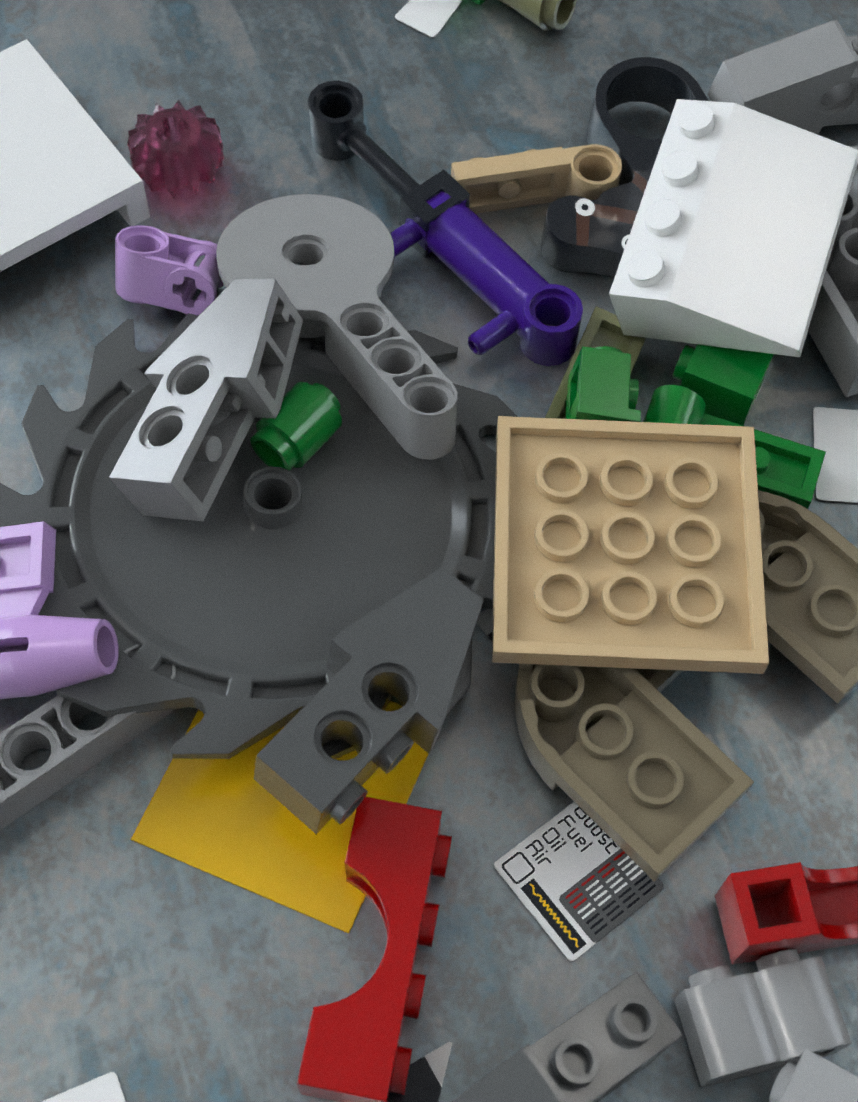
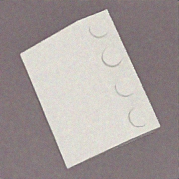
[609,99,858,357]

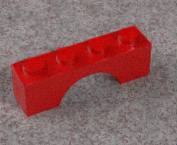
[297,797,452,1102]
[714,862,858,965]

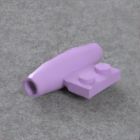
[0,521,119,700]

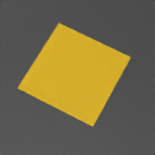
[130,701,428,934]

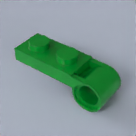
[643,385,826,509]

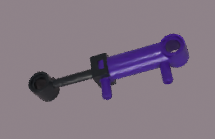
[308,80,583,366]

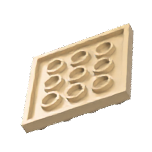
[492,416,769,674]

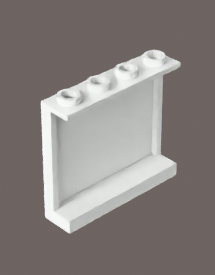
[0,39,150,272]

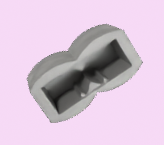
[675,949,852,1087]

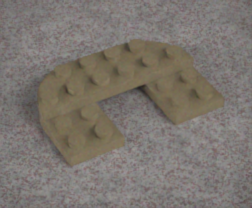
[514,491,858,882]

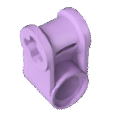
[115,225,224,315]

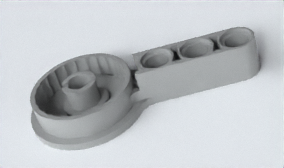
[216,194,458,460]

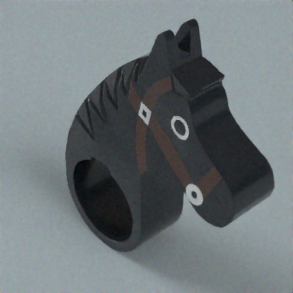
[541,57,709,278]

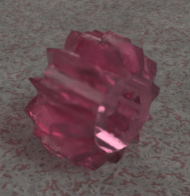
[127,100,224,199]

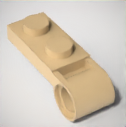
[451,144,622,214]

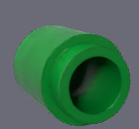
[250,381,342,471]

